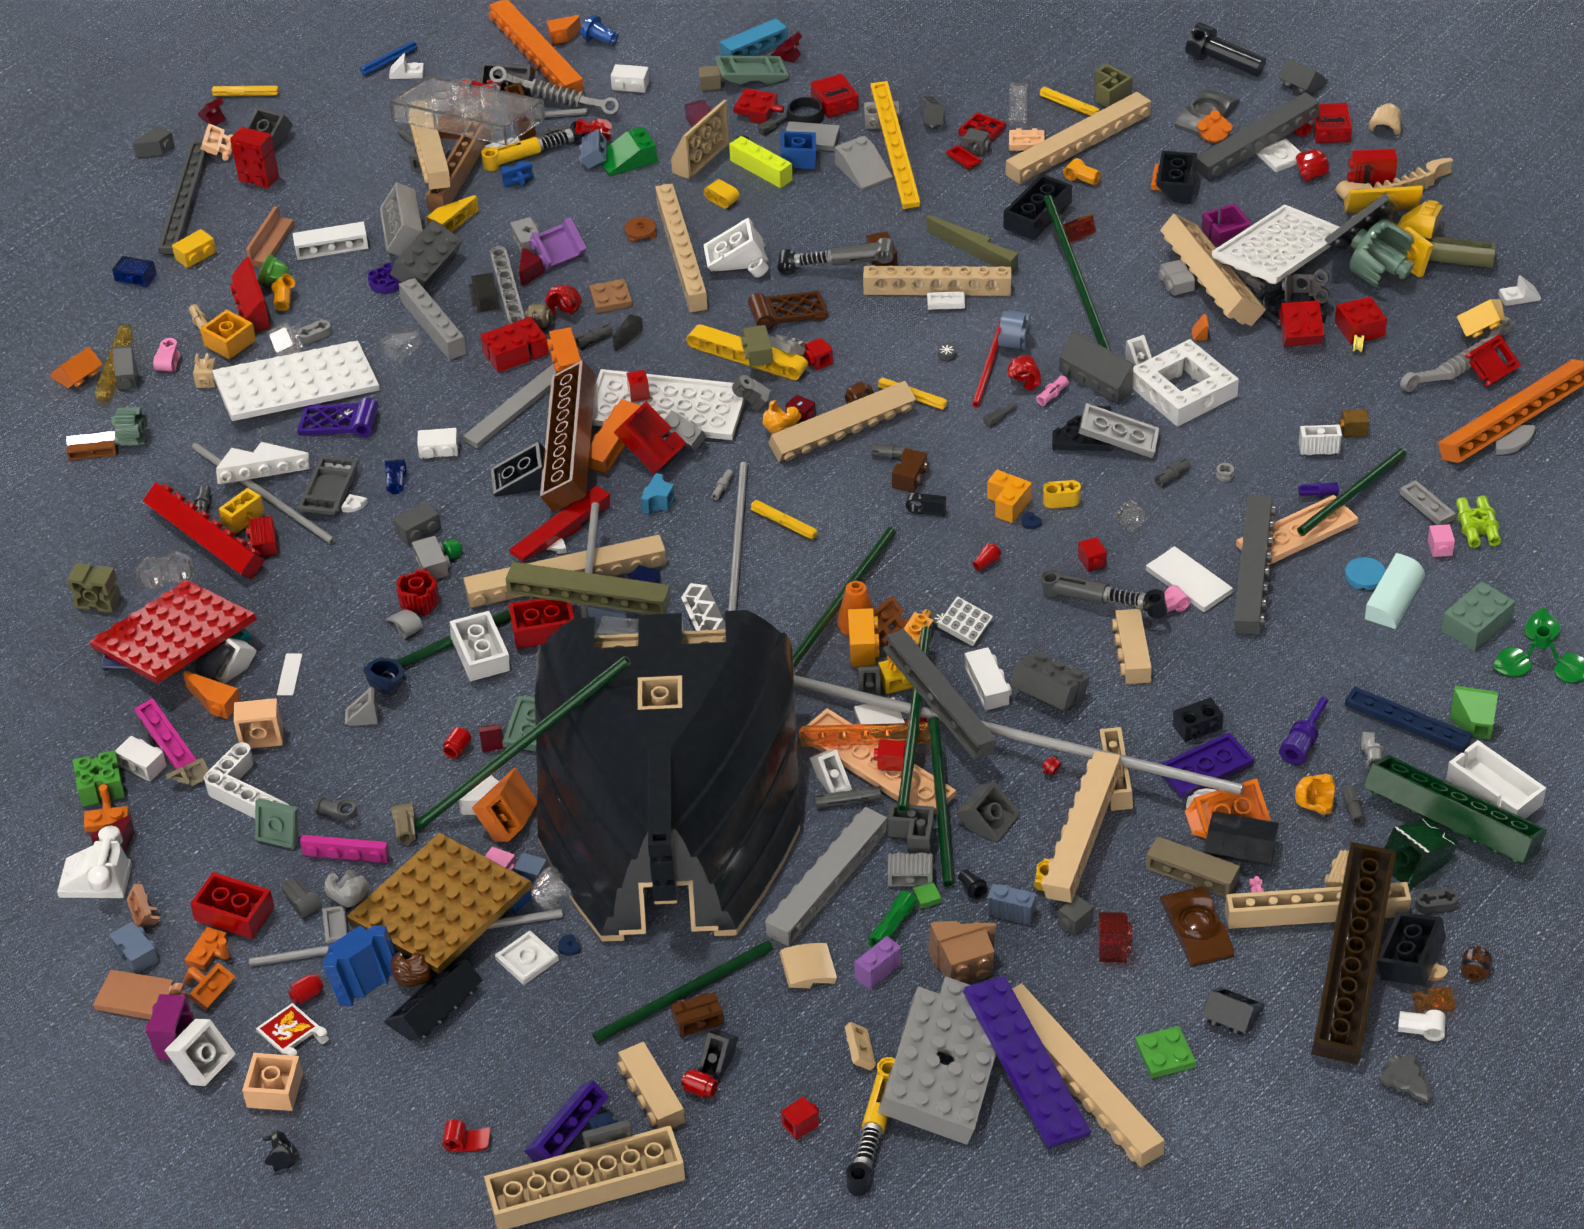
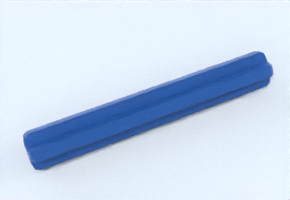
[360,41,418,75]

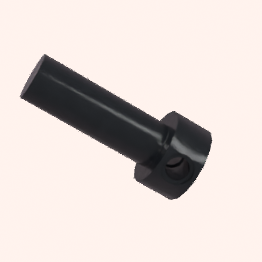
[1185,22,1266,77]

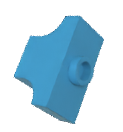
[641,473,675,514]

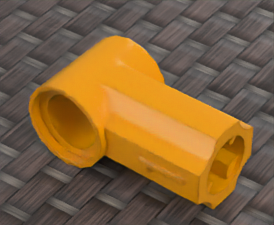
[1063,158,1101,186]
[271,274,295,311]

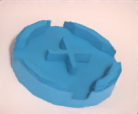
[1345,557,1386,590]

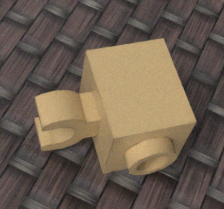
[193,353,217,388]

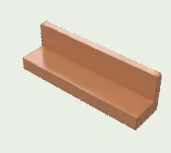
[246,206,294,267]

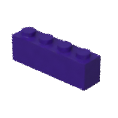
[524,1080,609,1162]

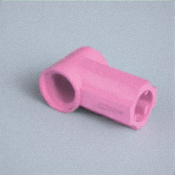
[1164,585,1191,613]

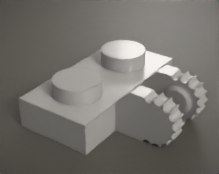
[769,335,807,355]

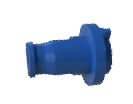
[579,15,619,46]

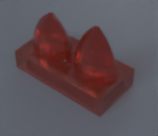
[1063,214,1096,243]

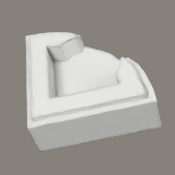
[341,494,368,512]
[546,538,567,554]

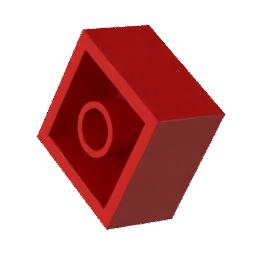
[1335,296,1387,345]
[1279,300,1324,347]

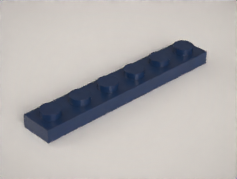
[1344,686,1473,753]

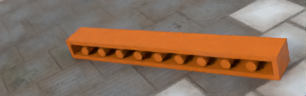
[488,0,584,95]
[1438,359,1584,463]

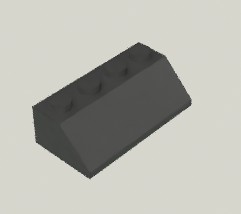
[1059,331,1134,404]

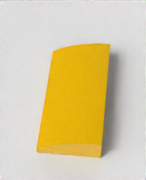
[1344,186,1423,213]

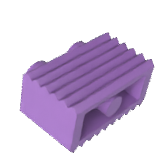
[854,936,901,989]

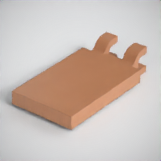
[93,970,188,1019]

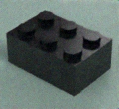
[1377,912,1446,986]

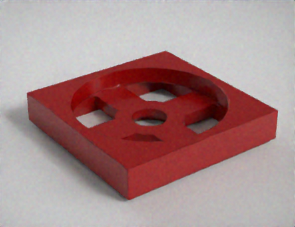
[958,112,1006,142]

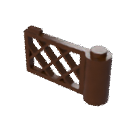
[748,291,829,329]

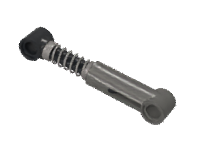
[777,238,894,275]
[1040,569,1168,618]

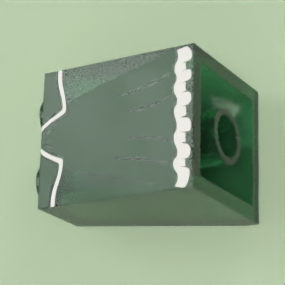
[1384,818,1458,889]

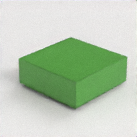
[913,882,942,909]

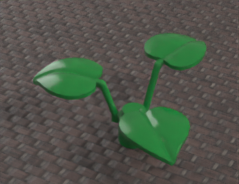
[1493,607,1584,683]

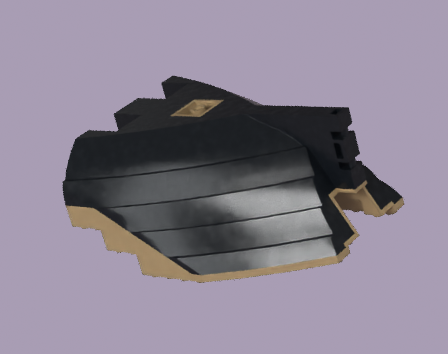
[535,610,800,942]

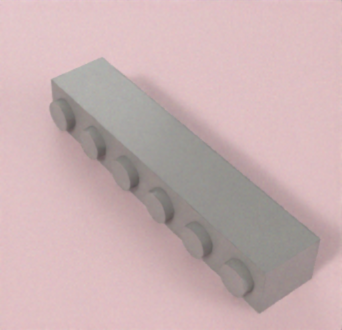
[398,278,466,360]

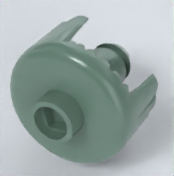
[1349,219,1414,288]

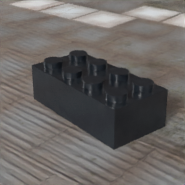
[1003,174,1072,240]

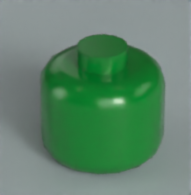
[442,539,463,560]

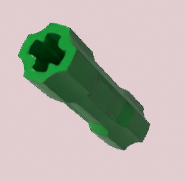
[868,890,917,947]

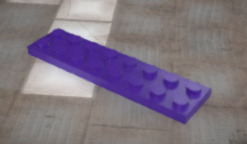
[963,976,1091,1149]

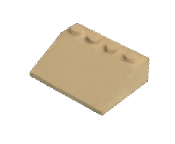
[671,100,729,179]

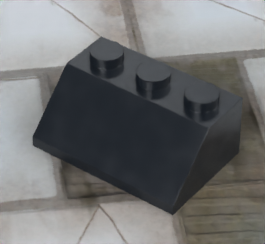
[479,62,536,100]
[1156,150,1197,203]
[1204,812,1279,867]

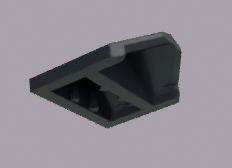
[195,642,232,680]

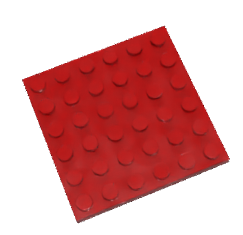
[89,580,257,684]

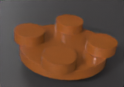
[625,217,657,243]

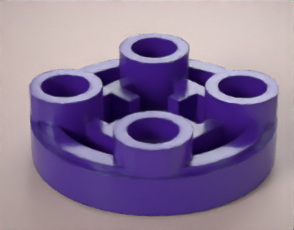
[368,263,402,294]

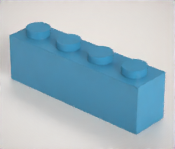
[720,18,788,56]

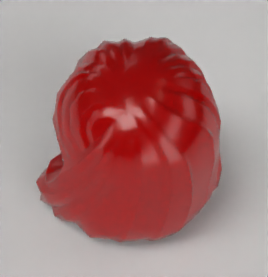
[1296,149,1329,182]
[545,285,582,314]
[1008,355,1041,391]

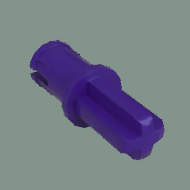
[1298,482,1339,497]

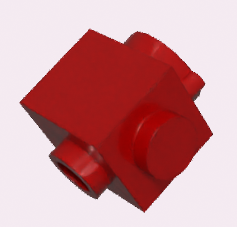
[803,338,833,370]

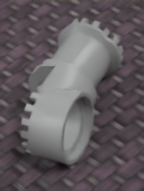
[1361,732,1384,770]

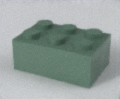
[1441,581,1515,651]

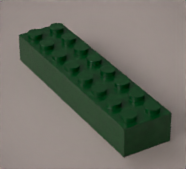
[1364,755,1547,863]

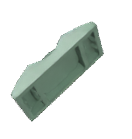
[715,56,789,85]

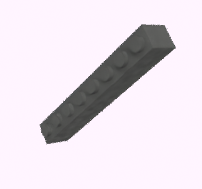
[1196,92,1320,181]
[1234,495,1276,634]

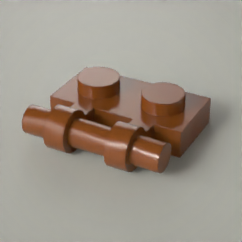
[873,595,909,648]

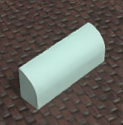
[1365,553,1425,629]

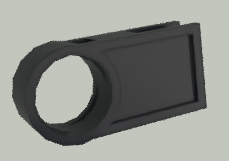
[905,493,946,517]

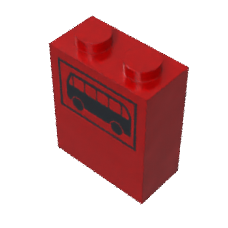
[810,73,859,118]
[1311,103,1352,143]
[1347,149,1398,188]

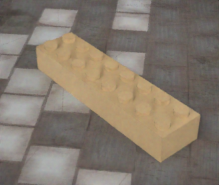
[1160,213,1266,326]
[484,1125,685,1229]

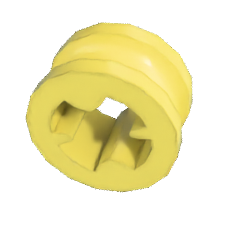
[1353,335,1364,352]

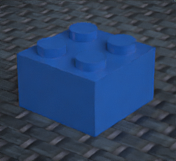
[780,131,816,170]

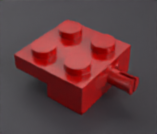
[733,88,784,124]

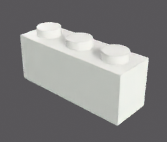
[965,647,1012,711]

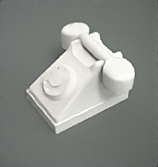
[704,218,769,278]
[57,826,132,898]

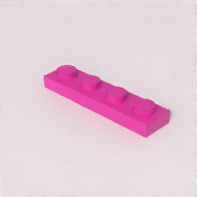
[134,698,196,770]
[300,835,390,863]

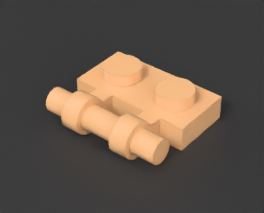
[200,124,233,161]
[1009,128,1044,151]

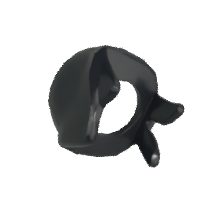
[263,1130,300,1171]

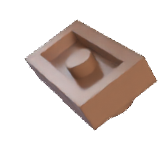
[127,884,160,929]

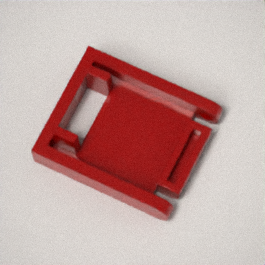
[1465,334,1521,387]

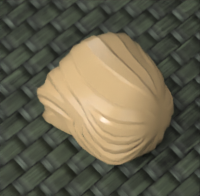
[1368,103,1402,135]

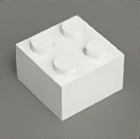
[164,1019,236,1086]

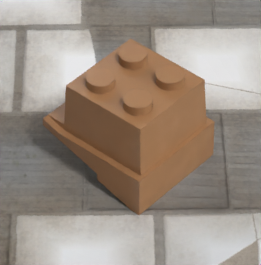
[928,921,996,984]

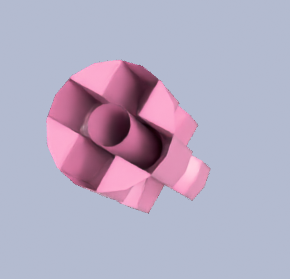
[1249,876,1264,893]

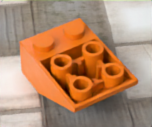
[472,768,537,842]

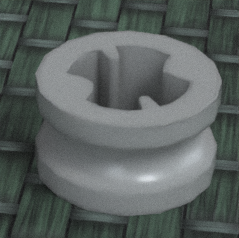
[1216,463,1234,482]

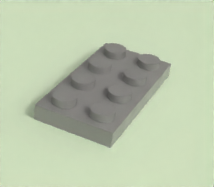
[1079,403,1159,458]

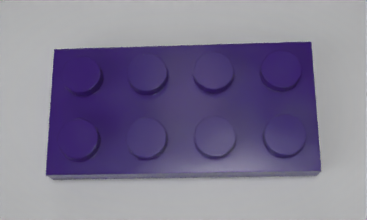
[1161,732,1254,798]

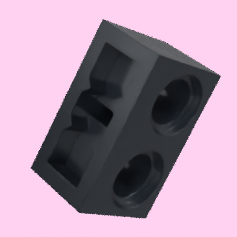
[1172,697,1223,742]

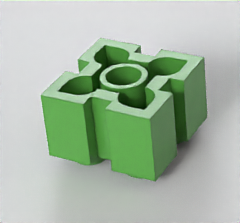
[73,750,125,807]

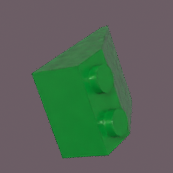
[601,127,658,176]

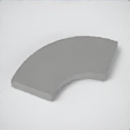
[1495,425,1535,455]

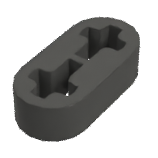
[1415,888,1459,914]

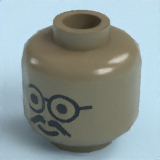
[524,304,553,328]

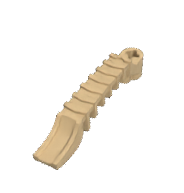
[1336,158,1453,201]

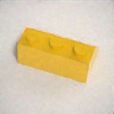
[1397,200,1443,239]

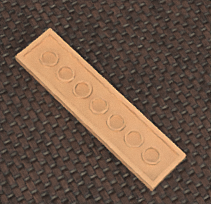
[799,708,956,814]

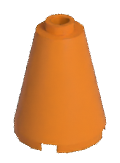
[837,581,874,636]

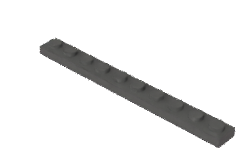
[158,140,207,254]

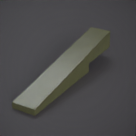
[926,215,1018,275]

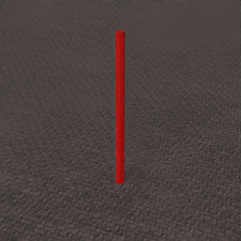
[972,319,1001,407]

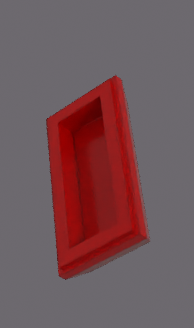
[946,145,982,170]

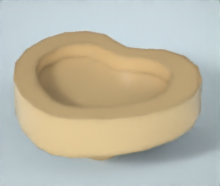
[1428,961,1448,981]

